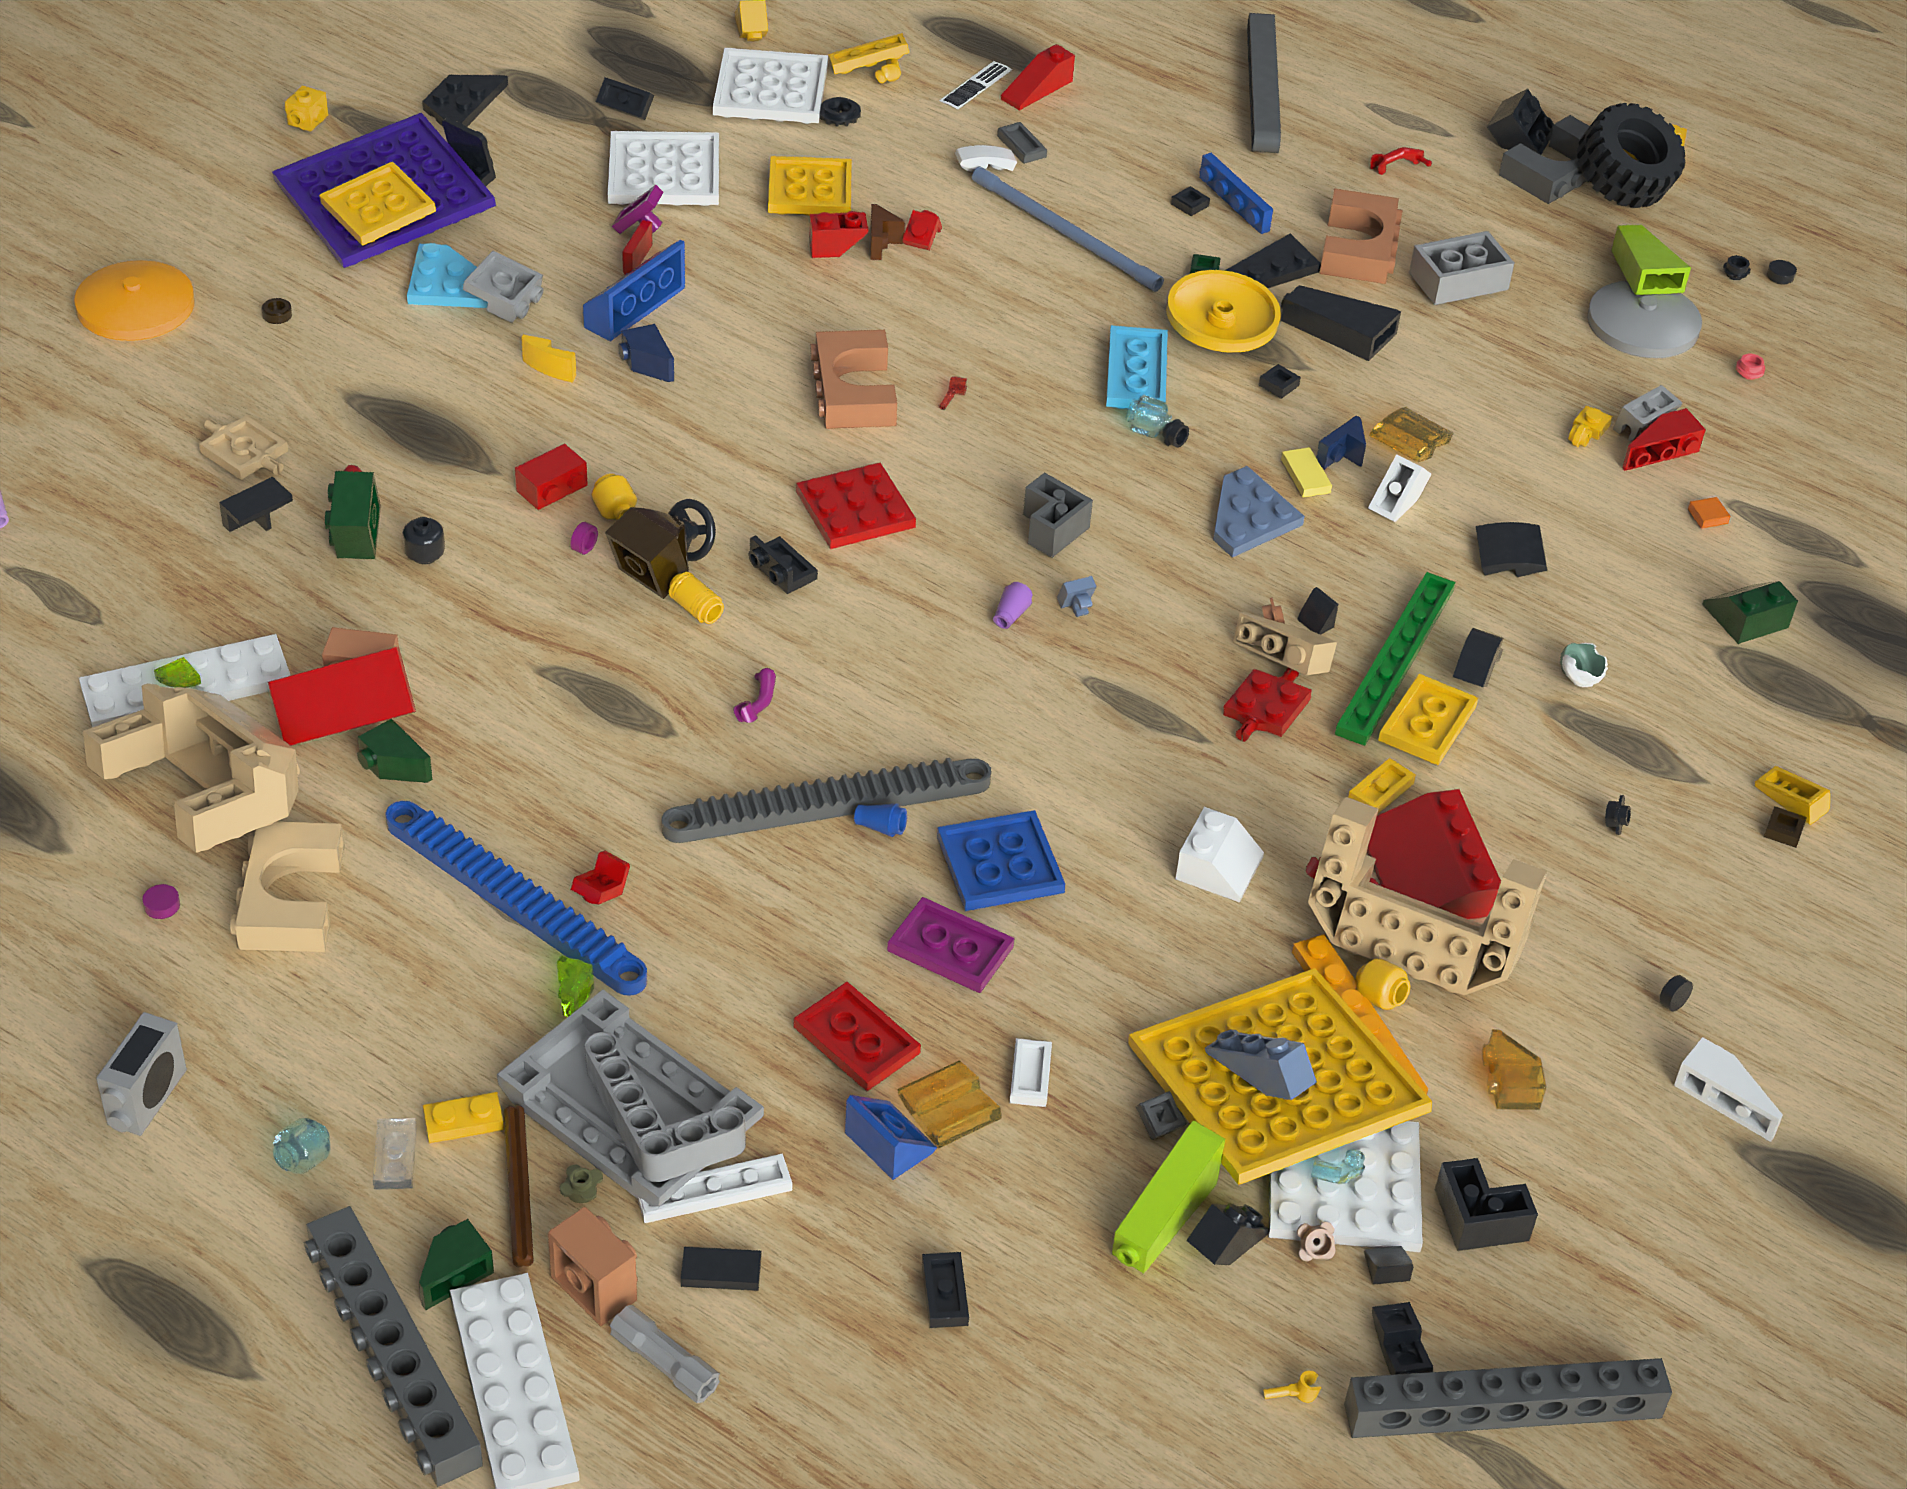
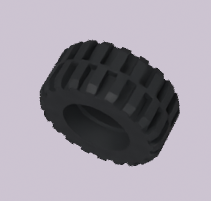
[1577,103,1686,208]

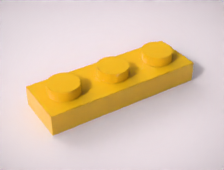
[828,33,909,74]

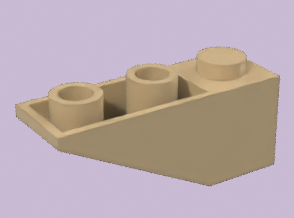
[1233,612,1337,675]

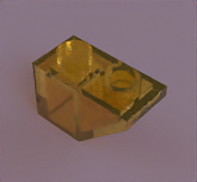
[1482,1029,1547,1110]

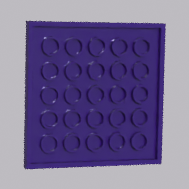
[272,113,496,268]

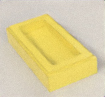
[1281,447,1332,498]

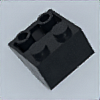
[1487,88,1554,155]

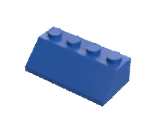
[583,240,685,342]

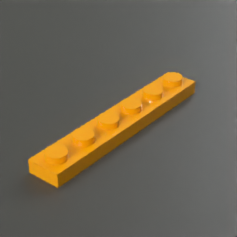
[1292,934,1428,1095]

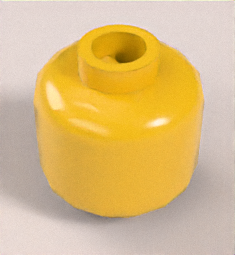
[591,474,637,520]
[1355,959,1410,1010]

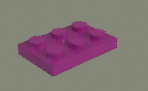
[887,897,1015,993]

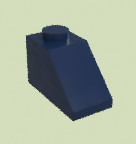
[618,324,674,382]

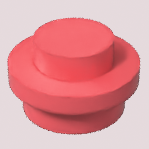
[1736,354,1765,379]

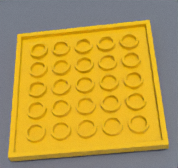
[1128,968,1432,1185]

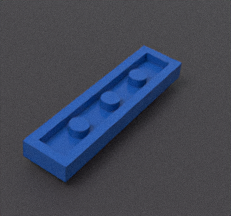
[1199,153,1273,234]

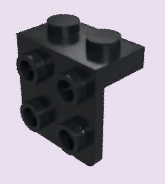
[442,118,496,186]

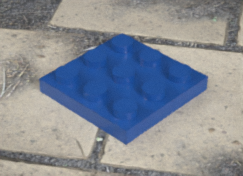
[937,810,1065,911]

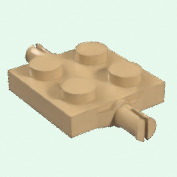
[199,415,288,480]

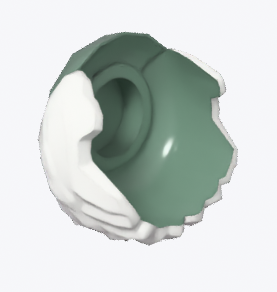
[1560,643,1608,687]

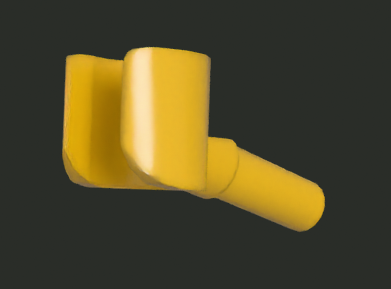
[1263,1370,1321,1403]

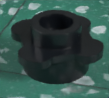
[1605,795,1631,835]

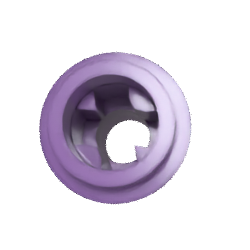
[993,582,1033,629]

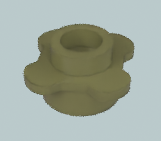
[560,1165,603,1203]

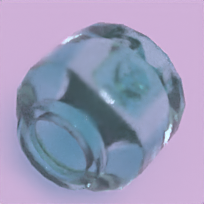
[1126,395,1172,438]
[273,1118,331,1174]

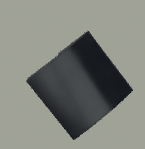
[1476,522,1548,577]

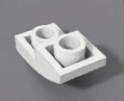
[955,145,1017,172]

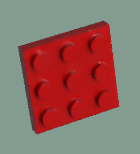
[796,462,916,549]

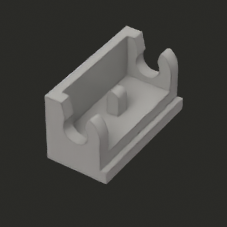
[1613,385,1682,441]

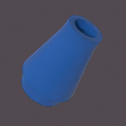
[854,804,907,837]

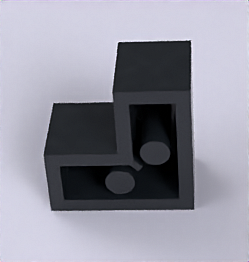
[1435,1158,1538,1251]

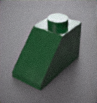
[357,719,433,783]
[419,1219,494,1310]

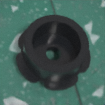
[1723,255,1751,280]
[1162,419,1189,448]

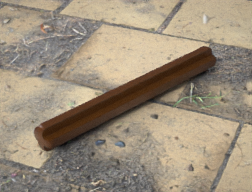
[504,1105,534,1267]

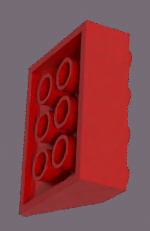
[1367,789,1501,919]

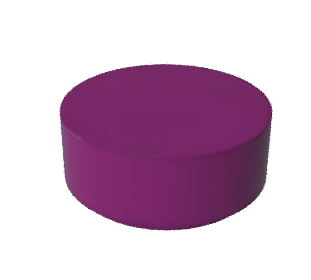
[570,522,598,555]
[142,884,180,919]

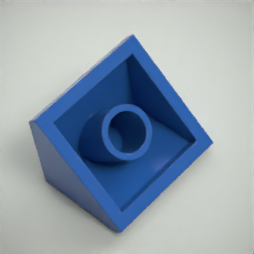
[845,1095,937,1180]

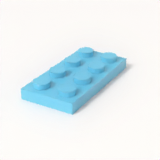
[1106,325,1168,411]

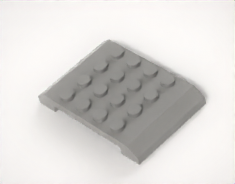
[497,990,764,1207]

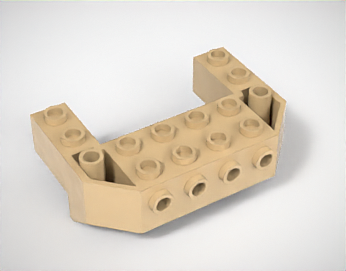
[83,683,300,853]
[1308,797,1547,996]

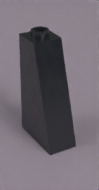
[1281,285,1401,361]

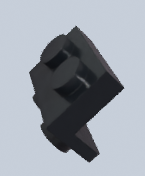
[748,535,818,594]

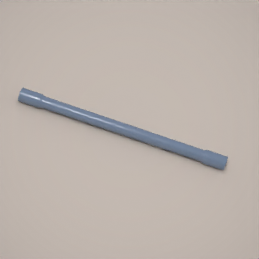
[972,166,1164,292]

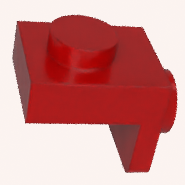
[902,210,942,251]
[571,850,630,905]

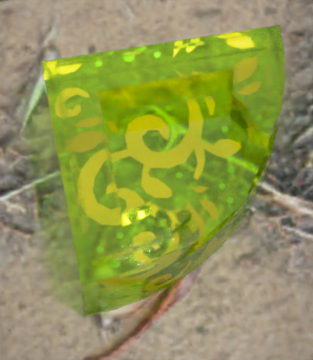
[154,657,201,688]

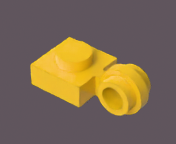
[1568,405,1613,447]

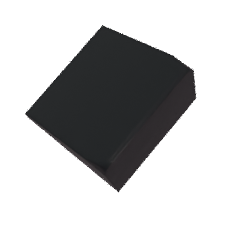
[1297,587,1339,635]
[1364,1246,1414,1284]

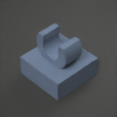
[1057,576,1097,617]

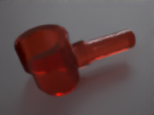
[939,376,967,410]

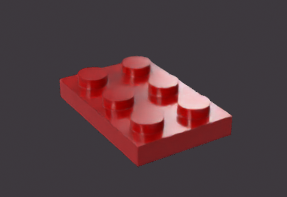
[793,981,921,1092]

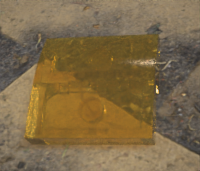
[1369,407,1453,462]
[897,1060,1002,1148]

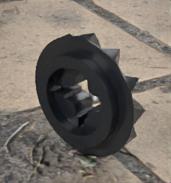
[820,97,861,127]

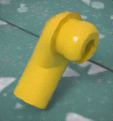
[875,59,901,84]

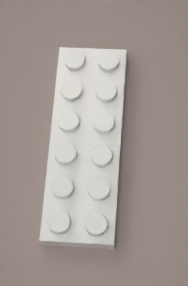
[79,634,291,727]
[450,1273,579,1489]

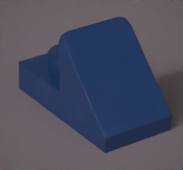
[1316,415,1366,470]

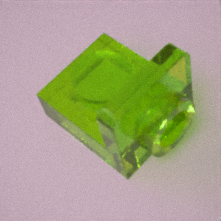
[557,956,594,1017]

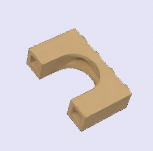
[230,821,345,952]

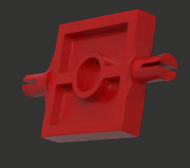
[1223,667,1312,742]

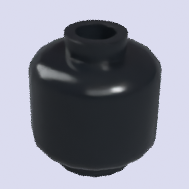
[402,517,445,564]

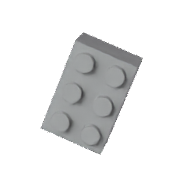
[1409,231,1514,305]

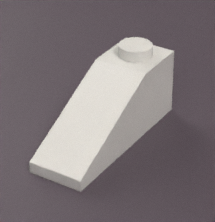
[1674,1037,1783,1142]

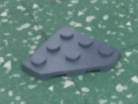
[1213,466,1305,558]

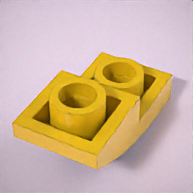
[521,334,576,383]

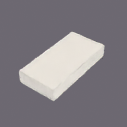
[1010,1038,1052,1107]

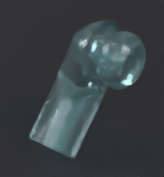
[1311,1149,1365,1184]

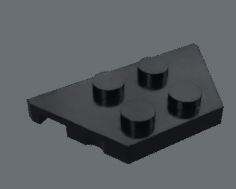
[422,75,508,127]

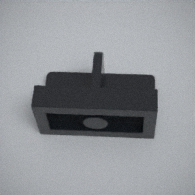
[219,477,293,532]

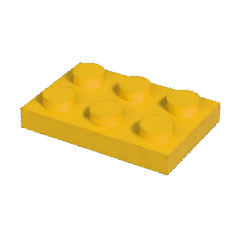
[1378,674,1478,765]

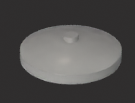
[1587,281,1702,358]

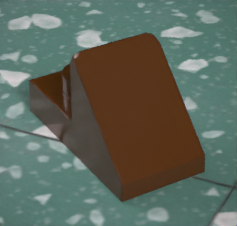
[871,204,905,260]

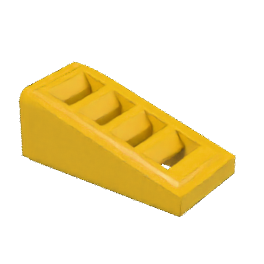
[1755,766,1830,825]

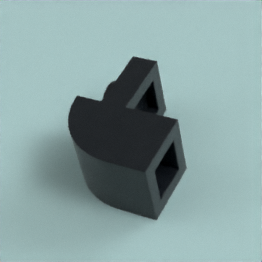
[1453,628,1504,687]

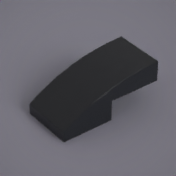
[1372,1302,1433,1375]

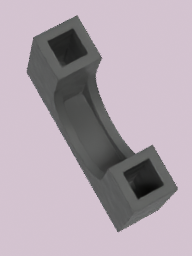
[1499,115,1589,204]

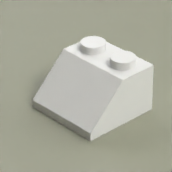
[1176,807,1264,902]

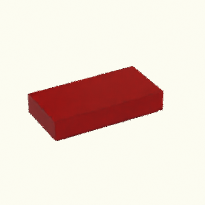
[622,220,653,275]

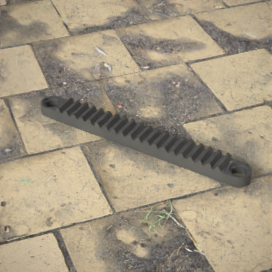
[662,757,991,843]

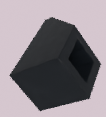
[1186,1203,1269,1265]

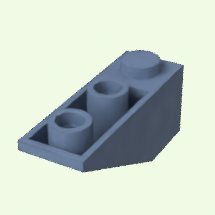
[1205,1030,1317,1100]

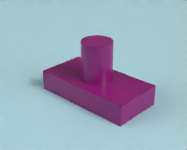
[612,185,664,234]

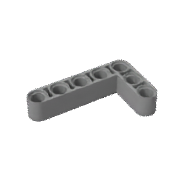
[584,1032,746,1182]

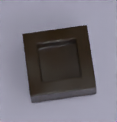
[1764,806,1807,848]

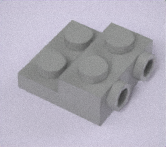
[463,251,544,323]

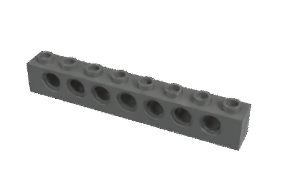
[304,1206,483,1487]
[1344,1358,1672,1438]

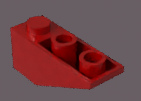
[1622,408,1706,471]

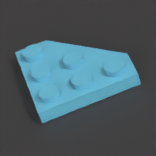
[407,243,488,308]

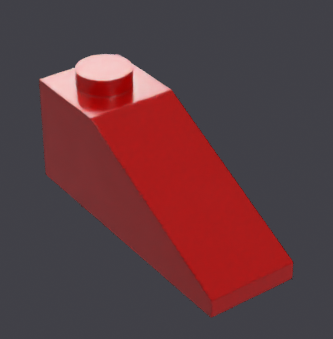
[1001,44,1075,111]

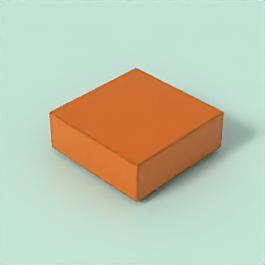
[1688,497,1731,529]

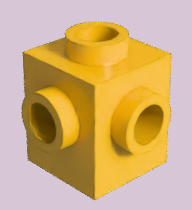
[285,85,328,131]

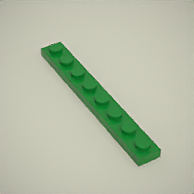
[1335,572,1456,746]

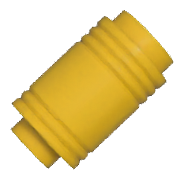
[669,572,724,624]

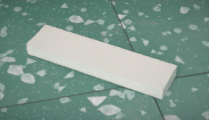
[637,1154,792,1223]

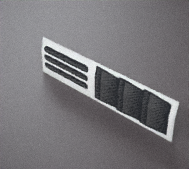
[939,61,1013,110]

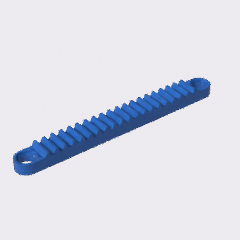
[386,801,647,996]

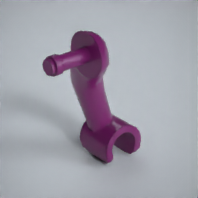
[733,668,776,723]

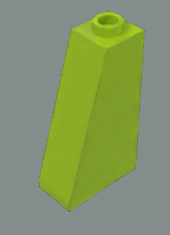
[1611,225,1691,295]
[1112,1120,1225,1274]

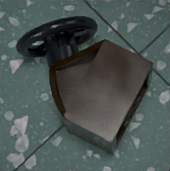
[605,499,716,599]

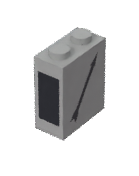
[96,1012,187,1136]

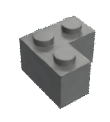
[1023,472,1093,558]

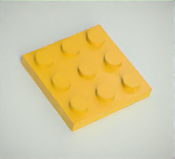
[768,156,852,216]
[319,161,436,246]

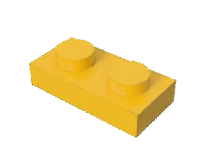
[1348,758,1416,815]
[423,1092,504,1143]

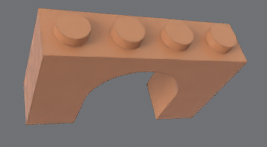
[1320,188,1403,284]
[810,329,897,429]

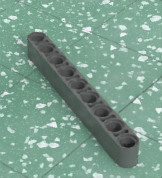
[1247,13,1281,153]

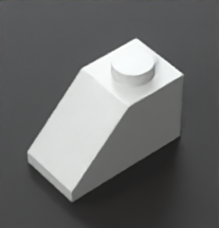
[1368,454,1431,522]

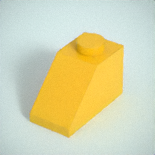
[735,0,768,41]

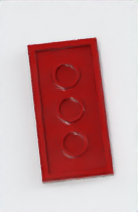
[268,647,416,746]

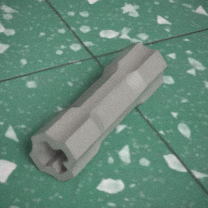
[610,1305,720,1403]

